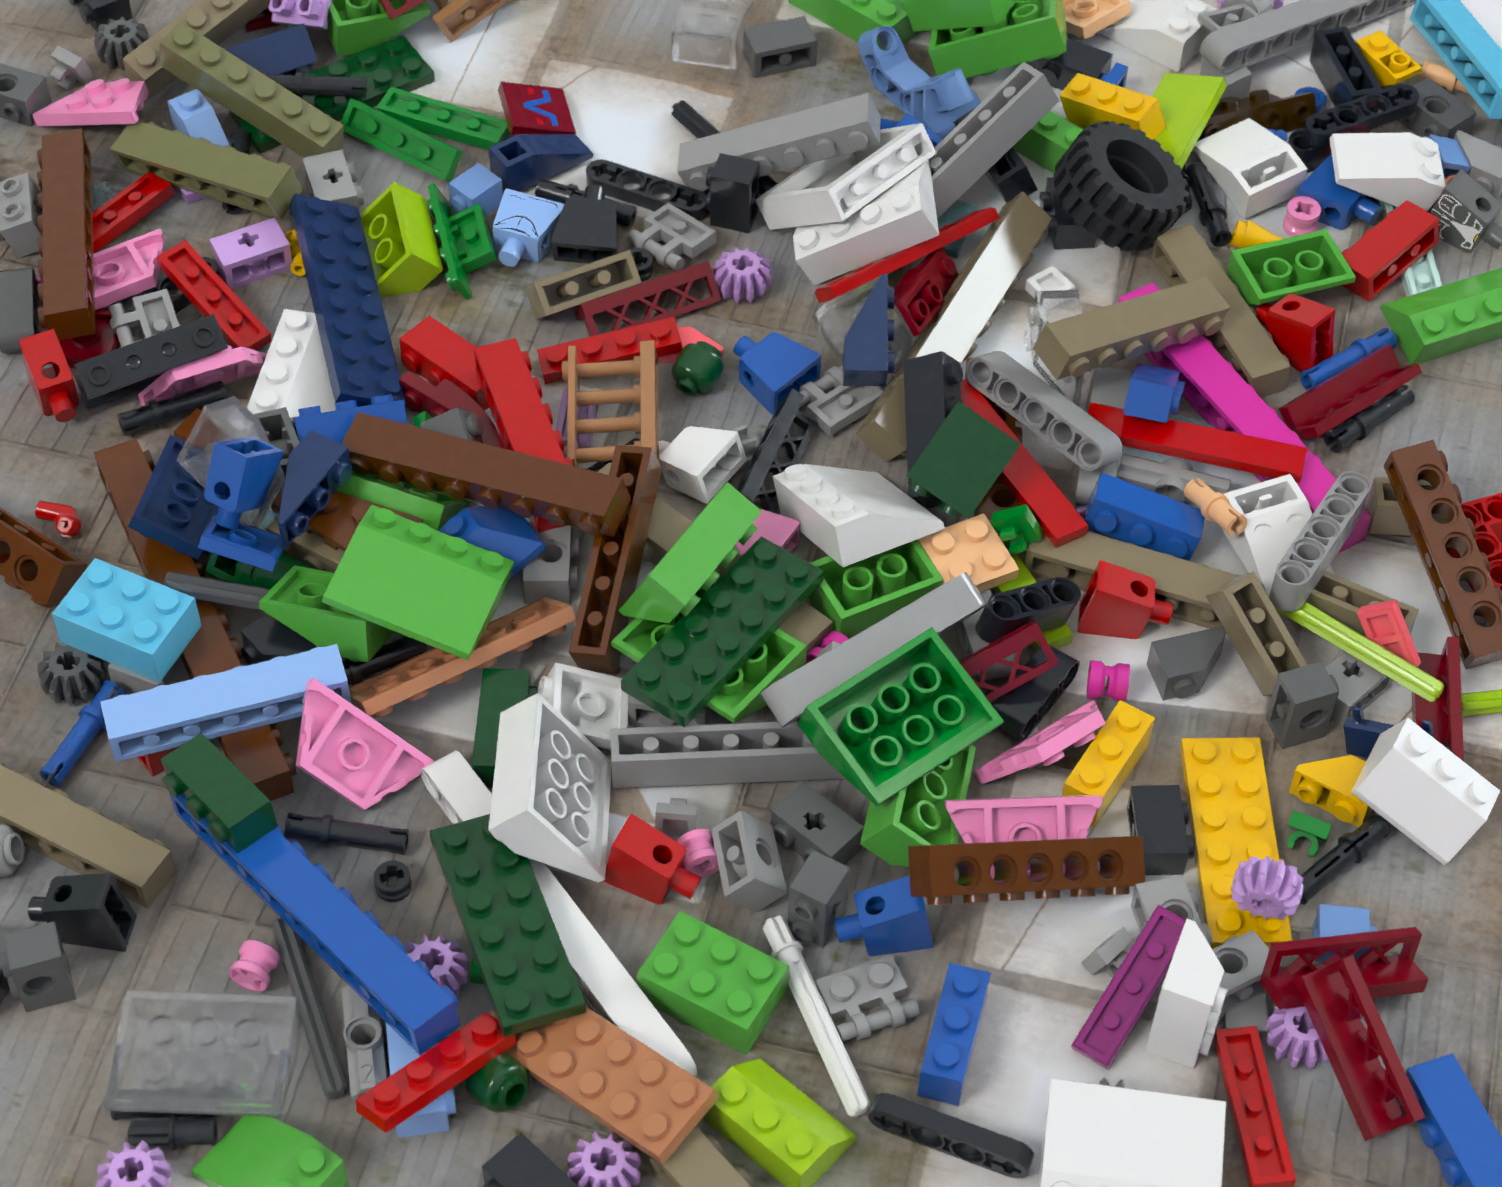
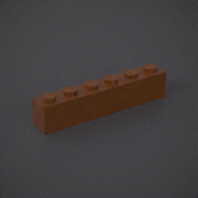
[568,445,662,674]

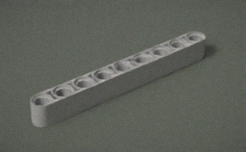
[1200,0,1416,74]

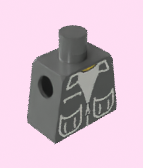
[1430,170,1502,253]

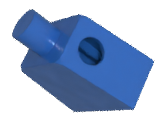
[1296,153,1382,230]
[733,332,821,415]
[204,436,284,529]
[834,875,934,956]

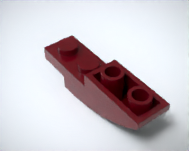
[894,247,959,336]
[399,370,505,449]

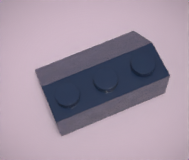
[225,23,318,76]

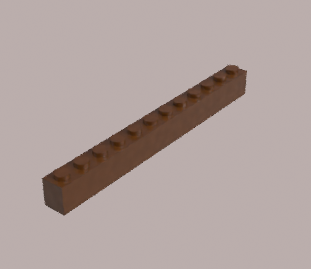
[94,438,297,801]

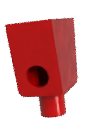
[1256,294,1335,373]
[19,329,79,422]
[1077,560,1173,639]
[603,814,702,905]

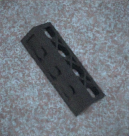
[736,388,818,513]

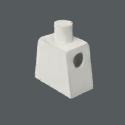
[658,426,747,504]

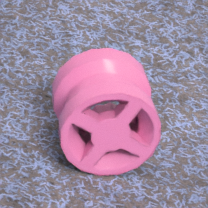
[1283,196,1321,237]
[677,829,719,878]
[228,940,281,992]

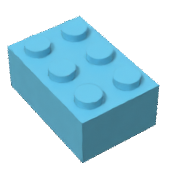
[52,558,202,683]

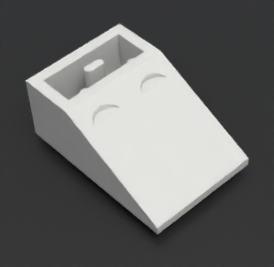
[1193,118,1307,219]
[1221,474,1334,597]

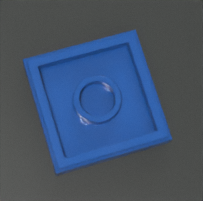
[198,515,284,572]

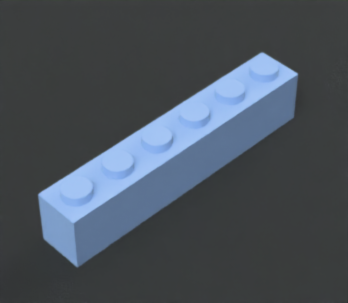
[100,644,351,762]

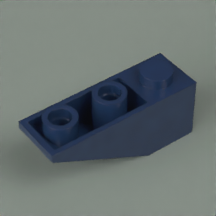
[489,134,594,192]
[843,274,895,387]
[278,430,352,548]

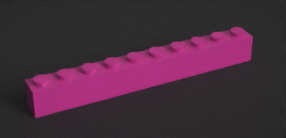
[1118,282,1371,554]

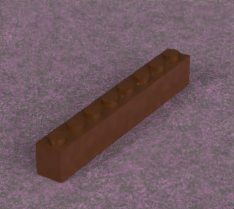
[37,128,96,341]
[341,412,631,537]

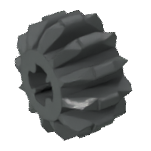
[94,16,149,71]
[37,642,106,706]

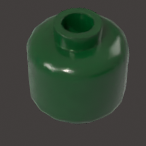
[671,341,724,396]
[465,1051,529,1113]

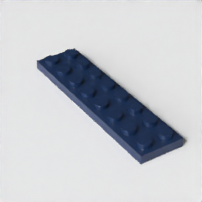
[290,194,407,408]

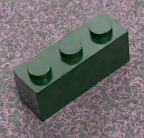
[471,668,538,788]
[161,733,278,854]

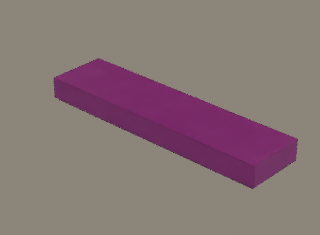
[1071,904,1186,1070]

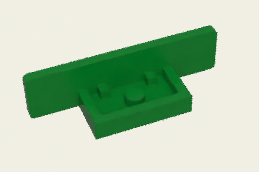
[427,183,497,300]

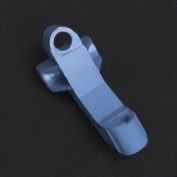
[858,25,981,139]

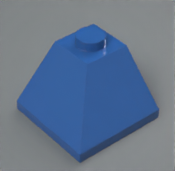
[438,506,547,579]

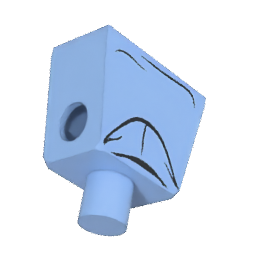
[493,188,564,267]

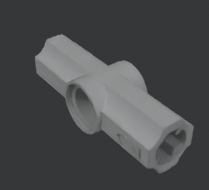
[1117,454,1231,503]
[341,985,388,1105]

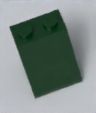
[906,401,1021,521]

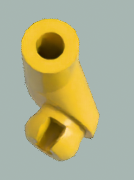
[284,230,306,276]

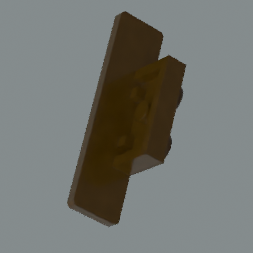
[1197,90,1316,141]

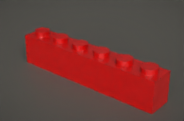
[474,338,573,533]

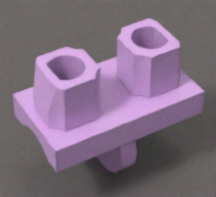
[269,0,332,30]

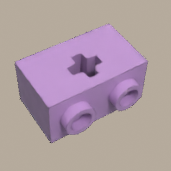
[209,218,292,290]

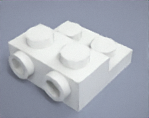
[537,662,628,750]

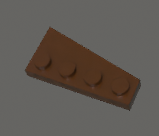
[270,479,423,551]

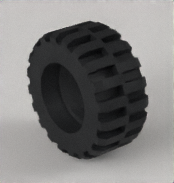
[1054,121,1189,252]

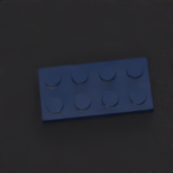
[128,435,219,560]

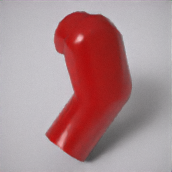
[35,501,82,538]

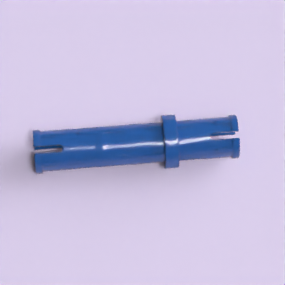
[1300,328,1397,390]
[39,680,126,787]

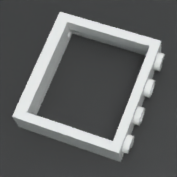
[755,123,937,230]

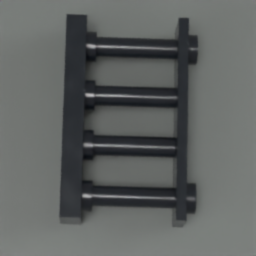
[74,314,228,411]

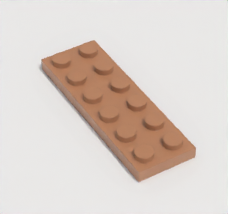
[349,597,576,718]
[489,1007,719,1165]

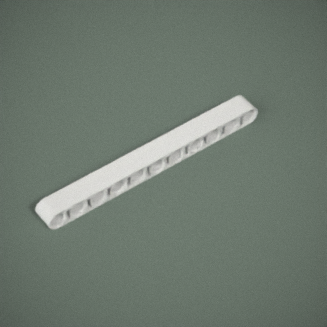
[420,750,697,1076]

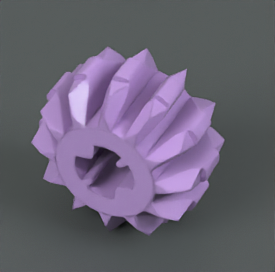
[713,246,772,304]
[1231,856,1304,921]
[407,933,469,998]
[1266,1006,1329,1071]
[567,1130,641,1187]
[96,1140,173,1187]

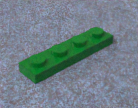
[376,87,510,150]
[341,98,464,182]

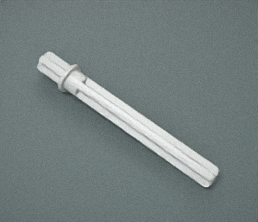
[763,915,871,1118]

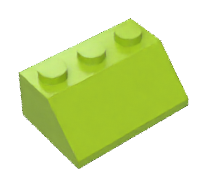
[360,181,443,298]
[703,1058,857,1187]

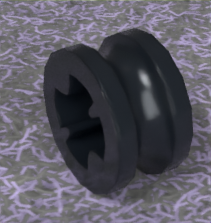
[630,248,653,282]
[373,860,412,902]

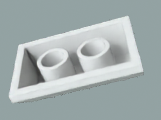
[1351,718,1500,865]
[1145,918,1228,1068]

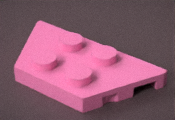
[32,78,149,126]
[35,228,165,310]
[138,345,267,406]
[296,678,435,810]
[974,700,1106,784]
[944,795,1102,879]

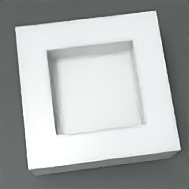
[1025,265,1075,310]

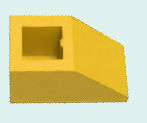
[1355,30,1422,87]
[1289,755,1372,827]

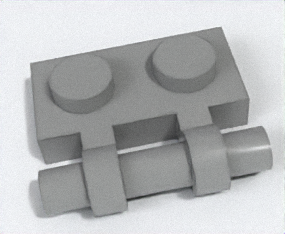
[627,203,717,271]
[109,289,179,348]
[799,365,883,436]
[815,954,920,1042]

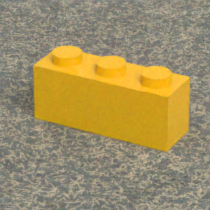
[1059,73,1166,140]
[1062,700,1155,828]

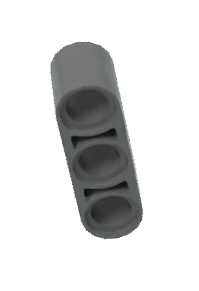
[0,267,39,354]

